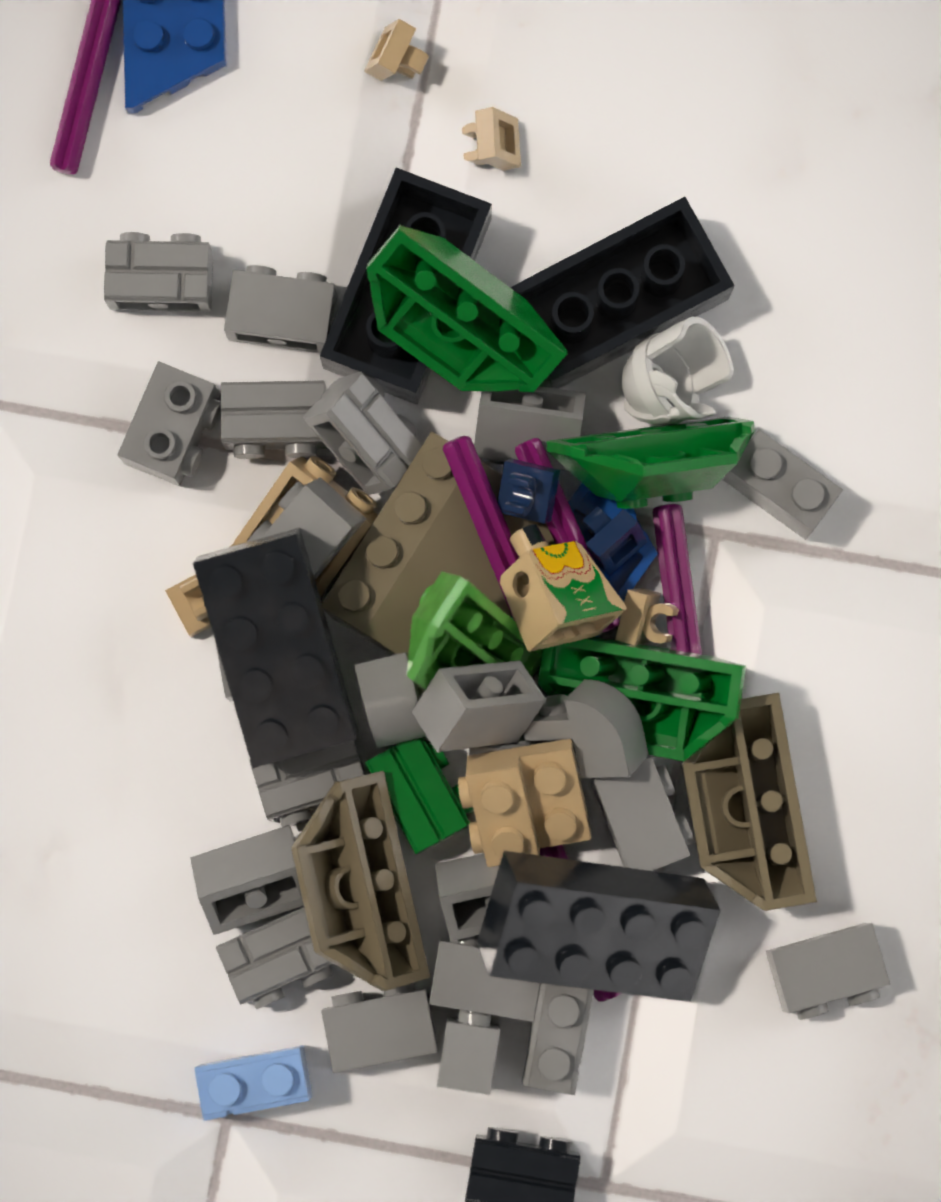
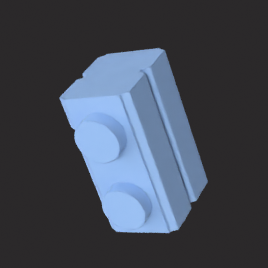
[195,1045,312,1121]

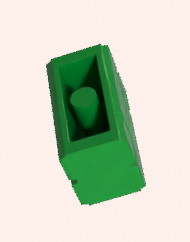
[365,737,474,855]

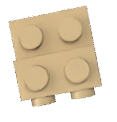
[233,456,378,599]
[458,739,592,867]

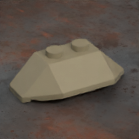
[682,693,817,911]
[291,771,430,991]

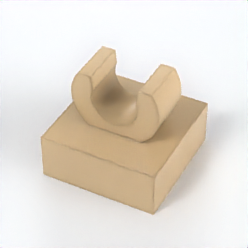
[364,19,429,81]
[462,107,521,171]
[165,574,211,638]
[615,588,679,645]

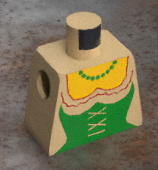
[500,524,627,652]

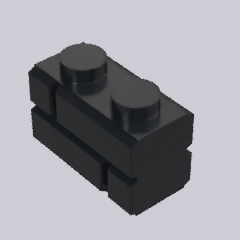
[465,1127,581,1202]

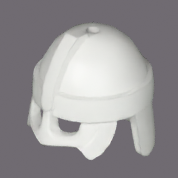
[622,316,734,425]

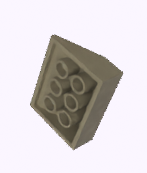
[322,431,555,655]

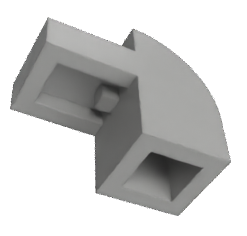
[354,652,426,748]
[523,680,649,778]

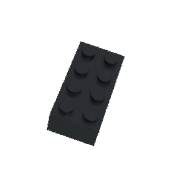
[320,167,492,405]
[510,196,735,389]
[193,528,358,768]
[477,850,721,1002]

